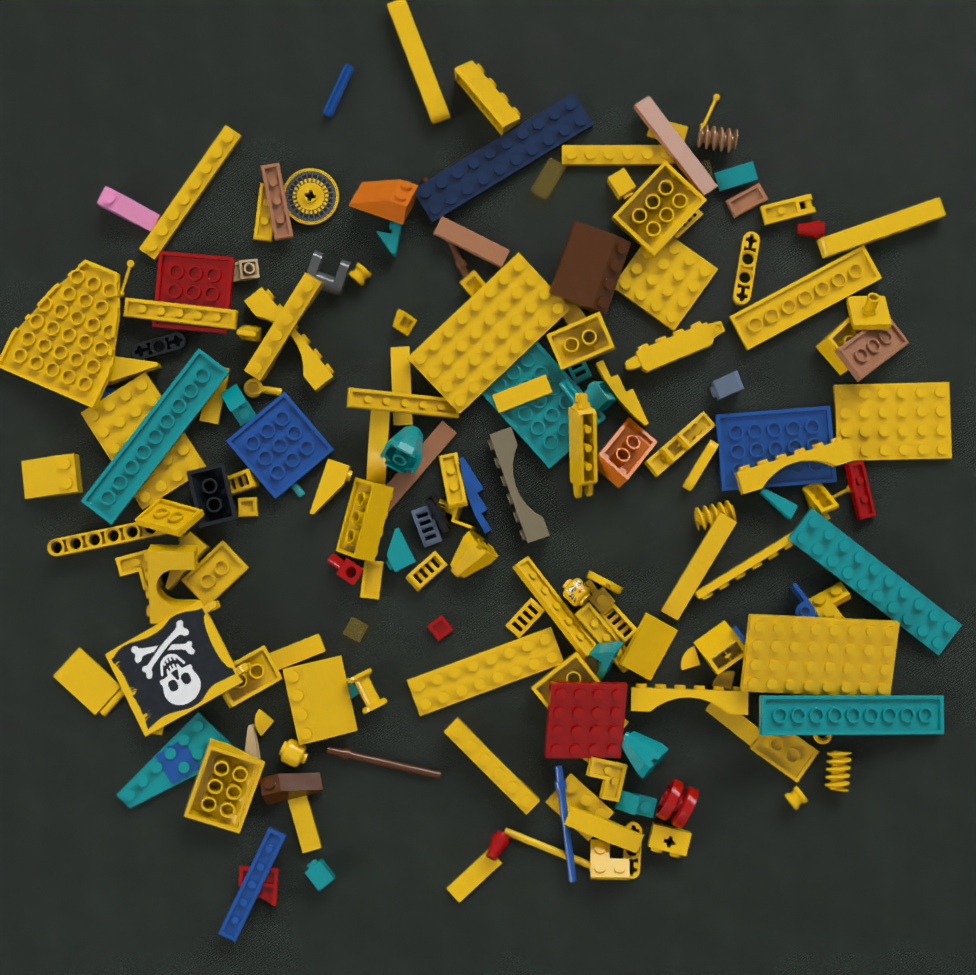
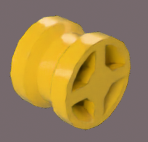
[348,262,372,286]
[784,786,808,810]

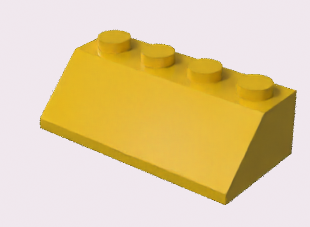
[454,60,521,136]
[336,477,394,562]

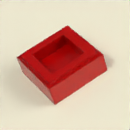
[427,615,454,642]

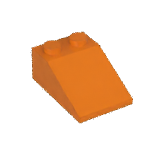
[349,179,418,225]
[597,417,657,488]

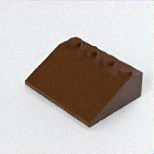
[549,221,631,314]

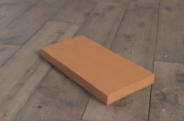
[834,317,909,382]

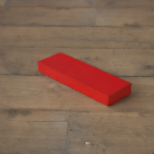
[844,460,876,520]

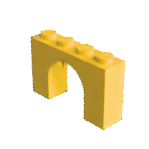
[144,544,198,624]

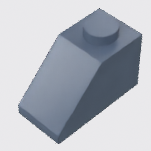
[710,371,744,400]

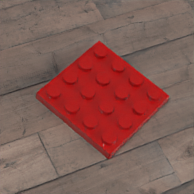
[152,251,236,334]
[544,682,628,758]

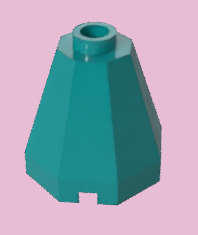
[380,425,423,474]
[621,731,669,780]

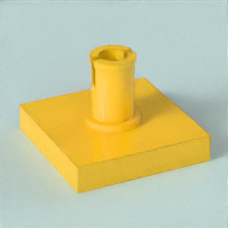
[846,293,892,330]

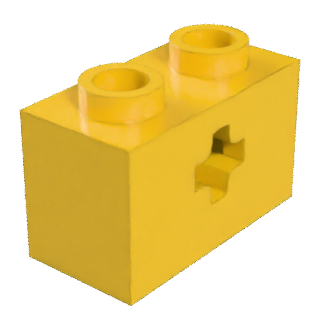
[647,821,692,858]

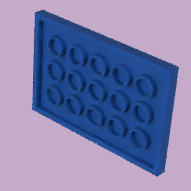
[715,406,837,491]

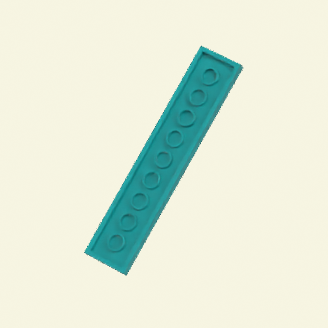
[81,348,230,525]
[787,508,962,655]
[759,695,944,735]

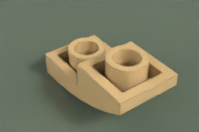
[233,259,260,282]

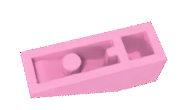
[97,186,161,232]

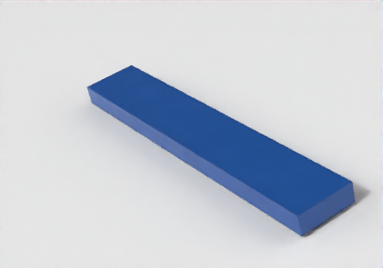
[218,827,287,942]

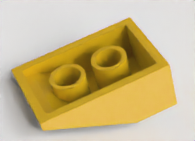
[546,311,616,370]
[815,316,862,375]
[21,453,83,499]
[222,645,283,708]

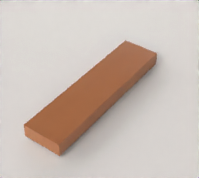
[261,162,294,241]
[433,216,510,268]

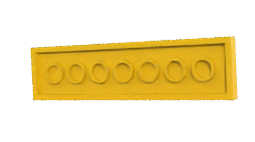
[729,245,882,351]
[407,627,564,716]

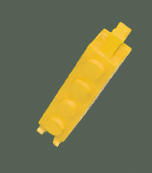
[624,321,725,373]
[568,392,598,499]

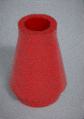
[797,220,825,239]
[486,830,510,861]

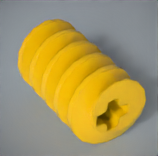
[694,500,737,531]
[824,750,852,792]

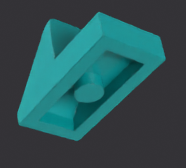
[377,221,403,257]
[220,383,257,426]
[590,641,623,679]
[615,790,657,818]

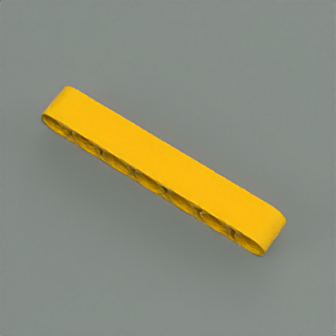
[387,0,450,125]
[817,197,946,259]
[47,522,168,556]

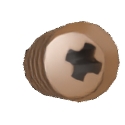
[697,124,738,153]

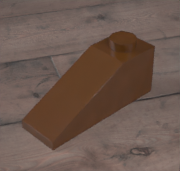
[260,772,324,805]

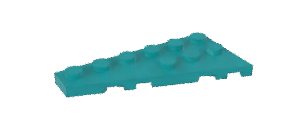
[117,711,235,808]

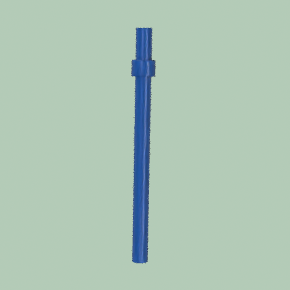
[554,765,577,882]

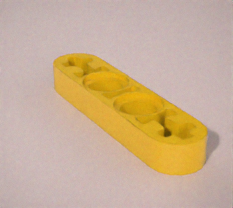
[732,232,760,306]

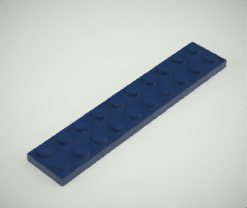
[416,92,593,223]

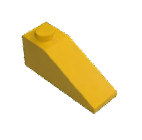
[107,356,162,386]
[310,459,353,515]
[165,531,210,590]

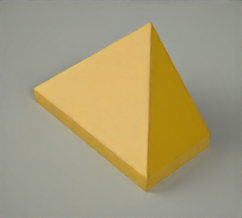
[802,483,839,515]

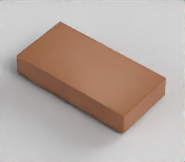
[725,183,768,218]

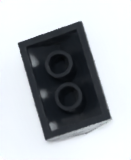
[187,463,238,528]

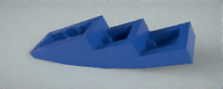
[460,457,492,534]

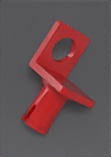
[327,553,364,585]

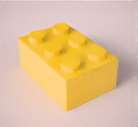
[531,651,601,709]

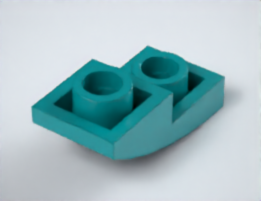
[714,161,758,191]

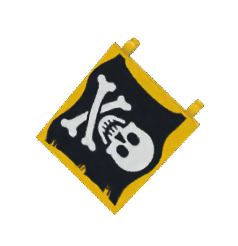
[105,599,252,737]

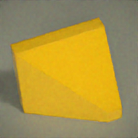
[393,309,418,336]

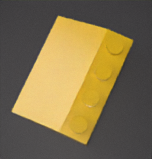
[611,160,707,256]
[282,655,358,745]
[184,738,265,834]

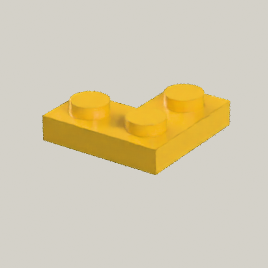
[115,549,163,590]
[808,581,851,618]
[586,756,628,802]
[590,839,630,880]

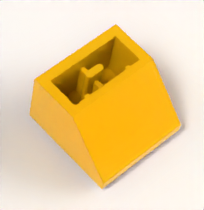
[693,620,745,675]

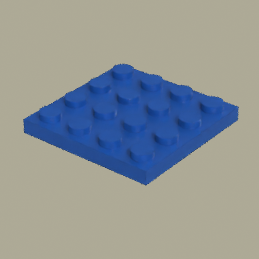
[226,392,334,499]

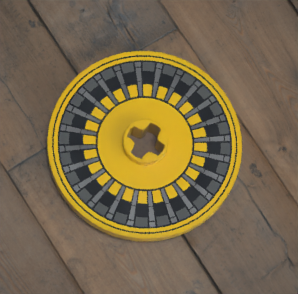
[284,168,339,225]

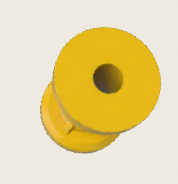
[347,667,388,714]

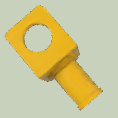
[439,499,475,530]

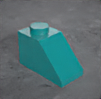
[385,527,416,572]

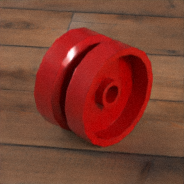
[655,778,699,829]

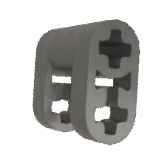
[307,250,352,296]

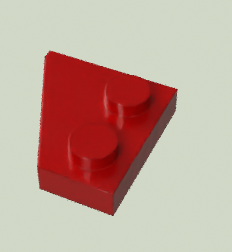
[238,865,279,906]

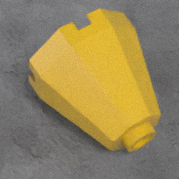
[450,529,498,578]

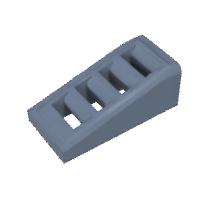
[411,505,442,548]

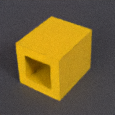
[607,168,636,200]

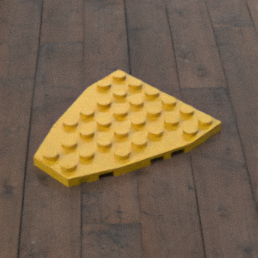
[0,259,120,410]

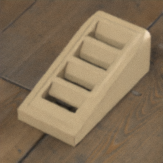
[245,723,261,759]

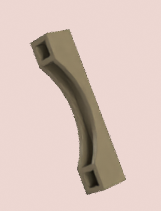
[487,427,550,544]

